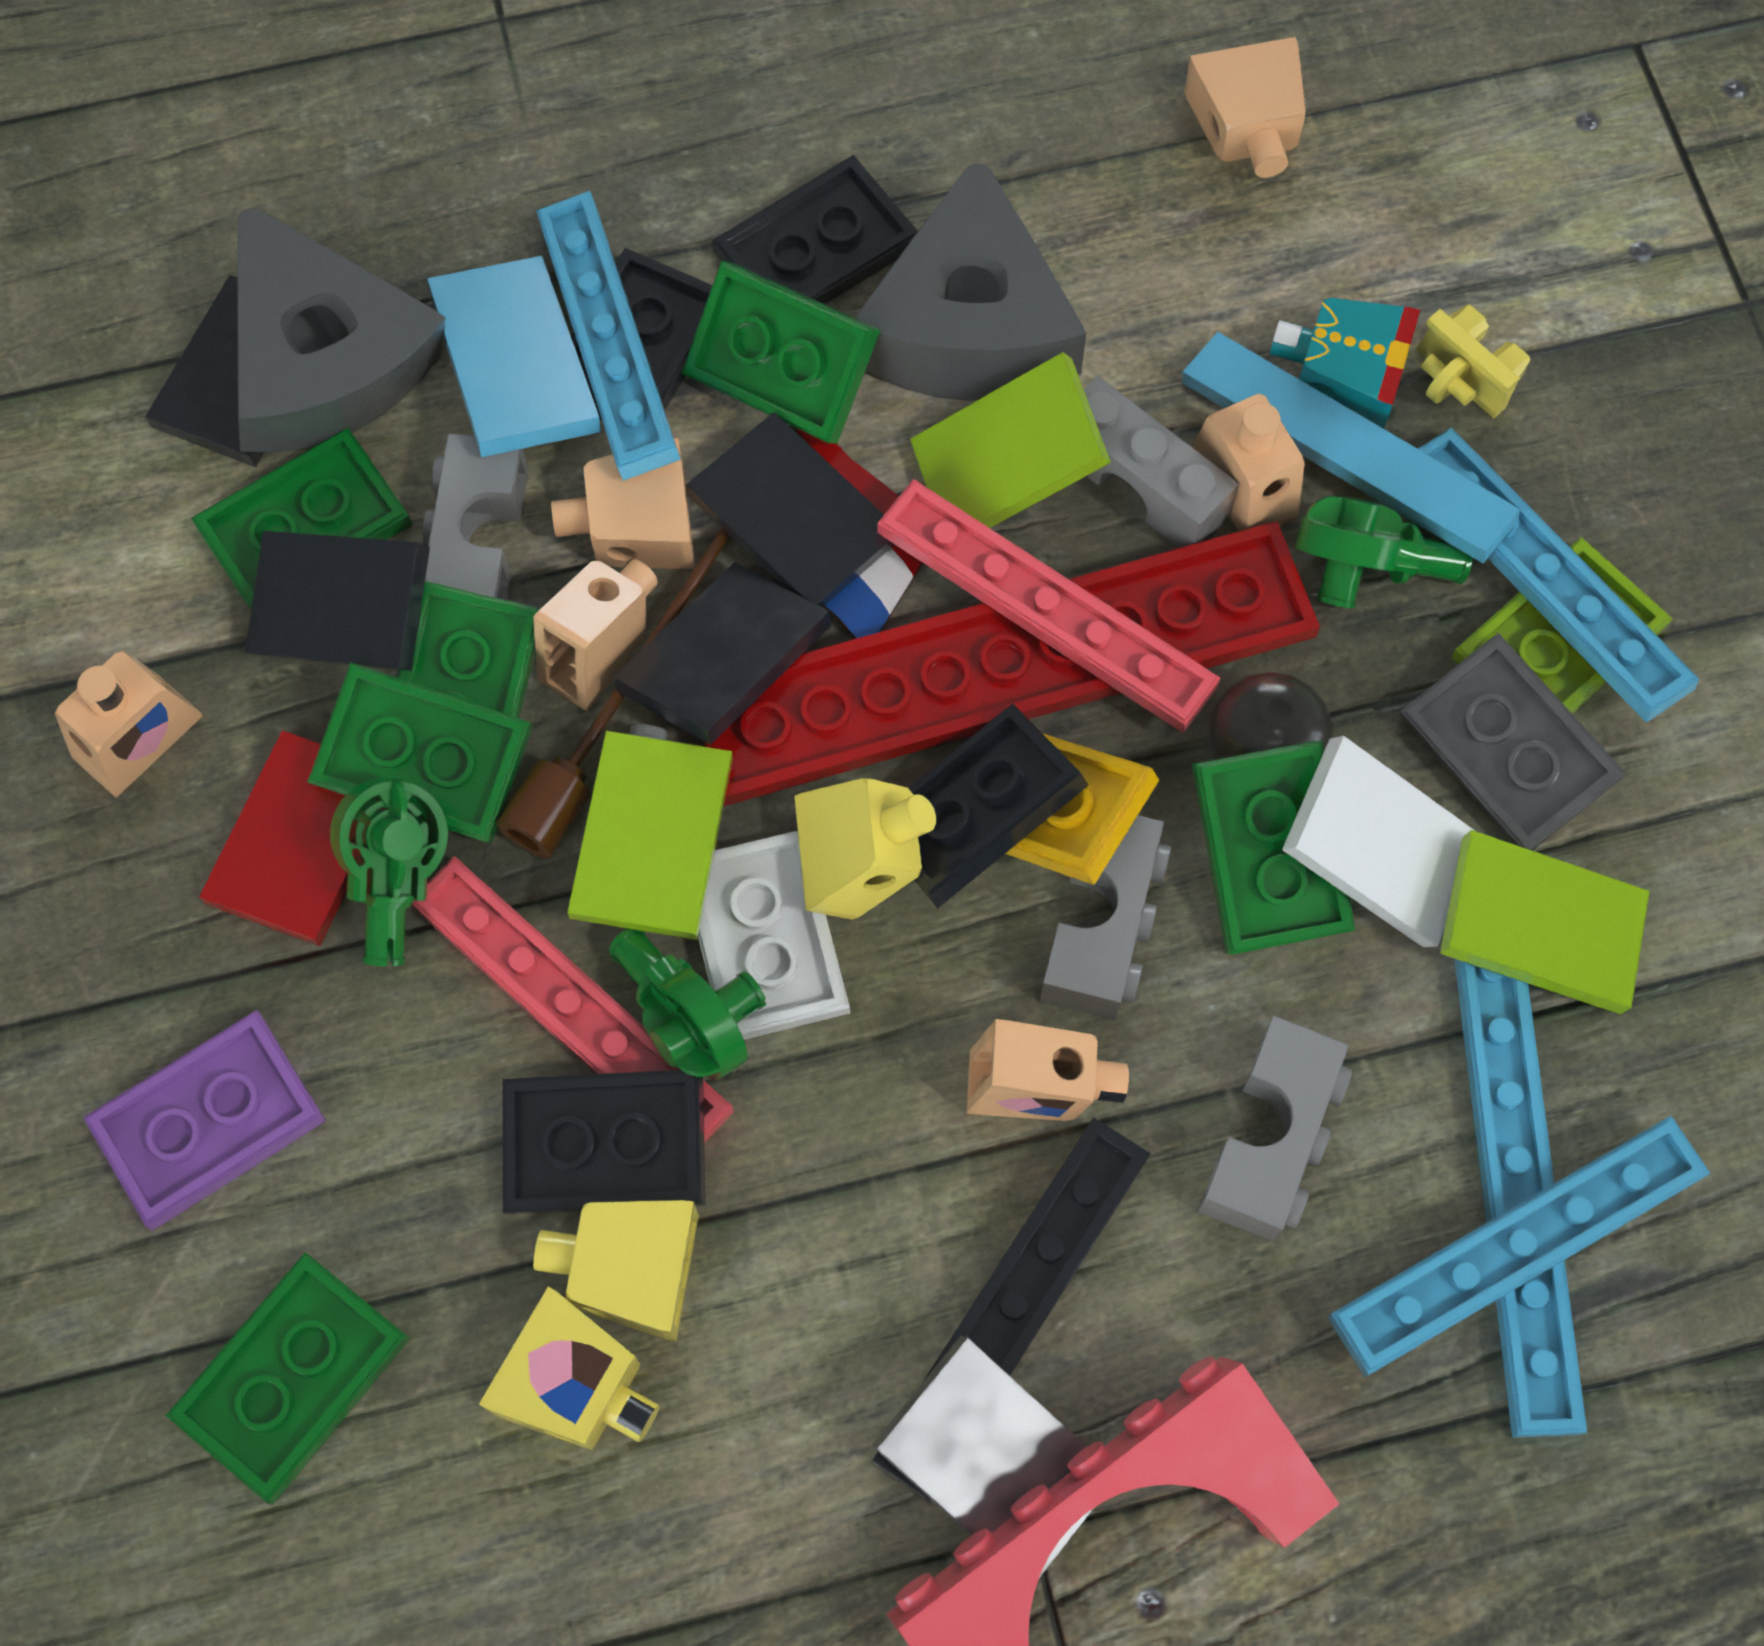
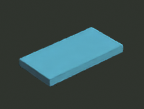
[427,256,601,458]

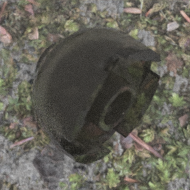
[1205,672,1334,760]

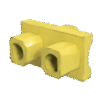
[1416,304,1530,419]

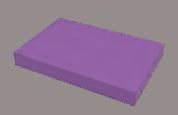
[83,1010,327,1231]

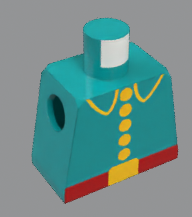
[1269,297,1421,429]

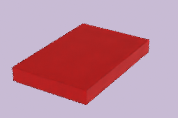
[199,730,384,947]

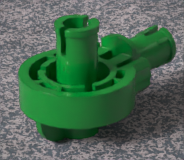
[1295,496,1473,608]
[330,777,448,966]
[609,929,767,1081]

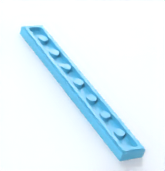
[1454,959,1587,1438]

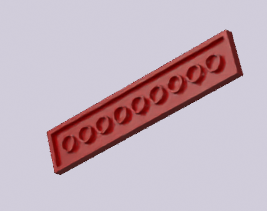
[704,521,1320,807]

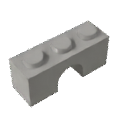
[1084,375,1239,548]
[423,434,529,600]
[1040,815,1171,1020]
[1198,1015,1353,1242]

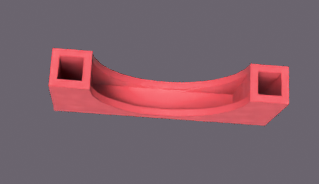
[886,1356,1339,1646]

